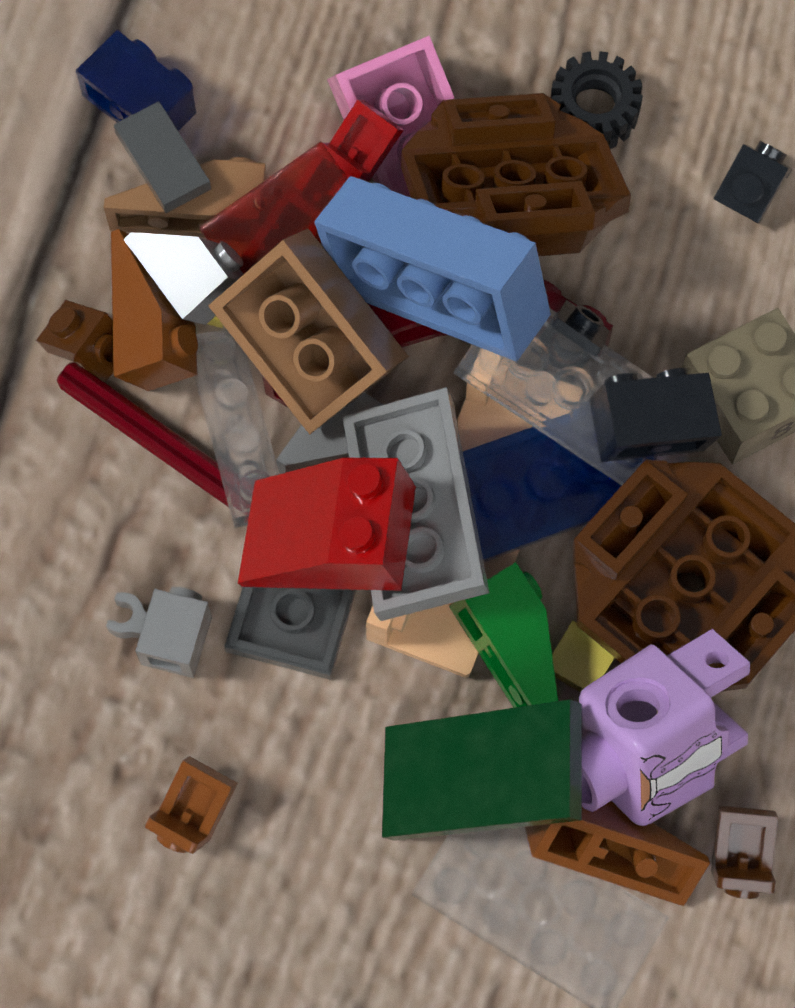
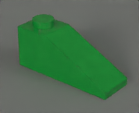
[449,562,558,708]

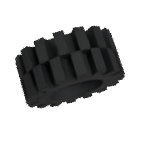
[550,51,643,149]

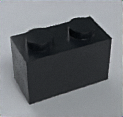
[589,368,722,462]

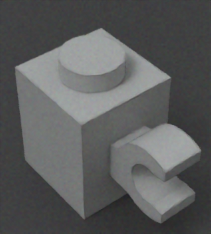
[106,587,212,678]

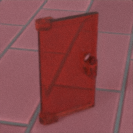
[199,141,348,274]

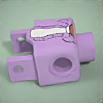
[579,629,750,826]

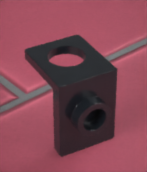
[530,300,610,381]

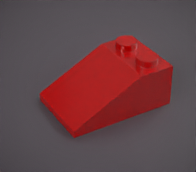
[238,458,416,591]

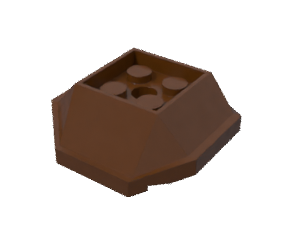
[401,93,631,257]
[572,460,795,692]

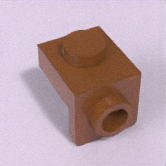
[145,756,238,854]

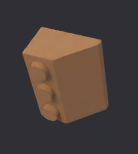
[208,229,409,435]

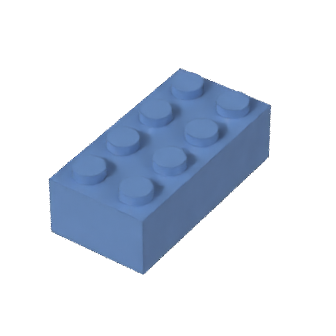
[314,176,551,362]

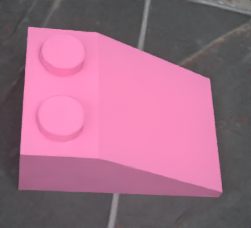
[327,35,455,197]

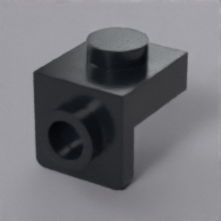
[713,140,792,223]

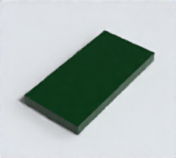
[382,699,582,841]

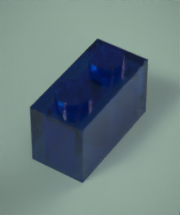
[76,30,197,131]

